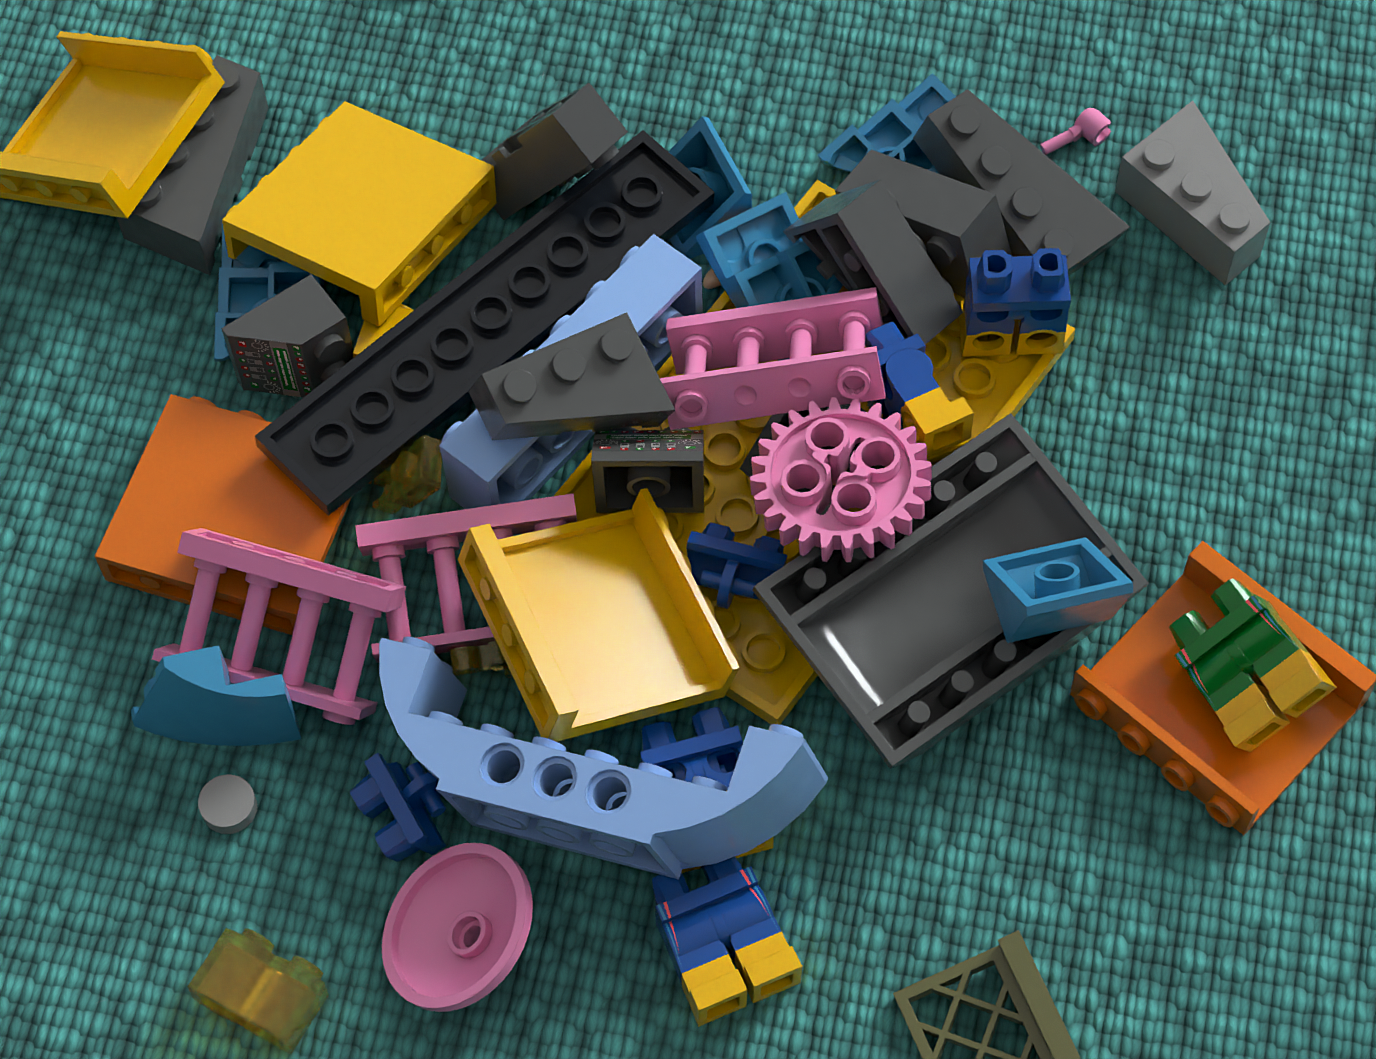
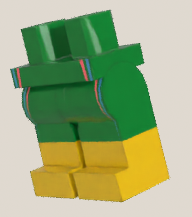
[1169,578,1337,752]

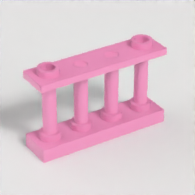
[660,287,886,430]
[355,494,577,663]
[152,528,406,725]

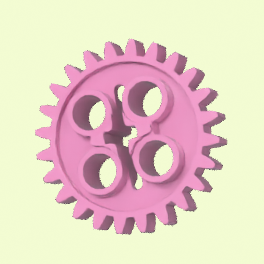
[750,397,932,563]

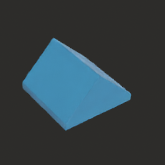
[668,116,752,259]
[982,537,1133,643]

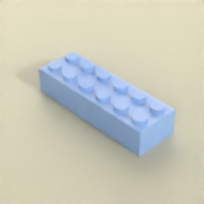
[439,234,703,509]

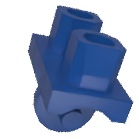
[686,522,787,609]
[350,753,446,862]

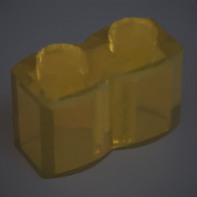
[187,928,329,1054]

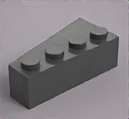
[116,55,269,275]
[913,89,1130,276]

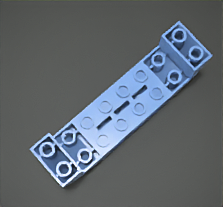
[379,636,828,879]

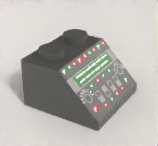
[221,274,354,397]
[591,427,704,513]

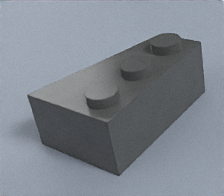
[481,83,628,220]
[835,150,1012,299]
[783,179,964,344]
[468,312,675,440]

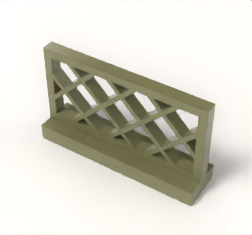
[893,930,1081,1059]

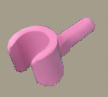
[1040,108,1111,155]

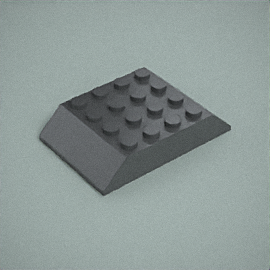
[752,413,1149,769]

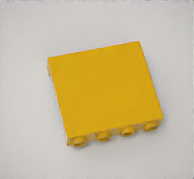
[0,31,225,219]
[222,101,497,327]
[457,488,740,742]

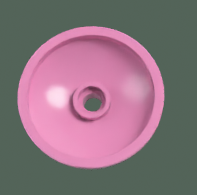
[382,843,533,1012]

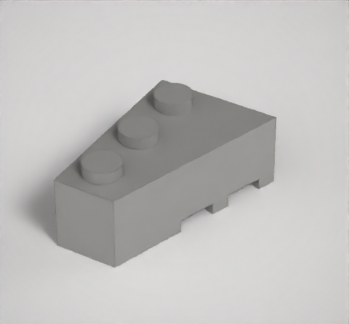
[1115,100,1270,285]

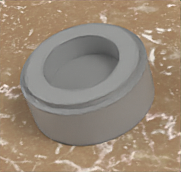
[198,774,257,834]

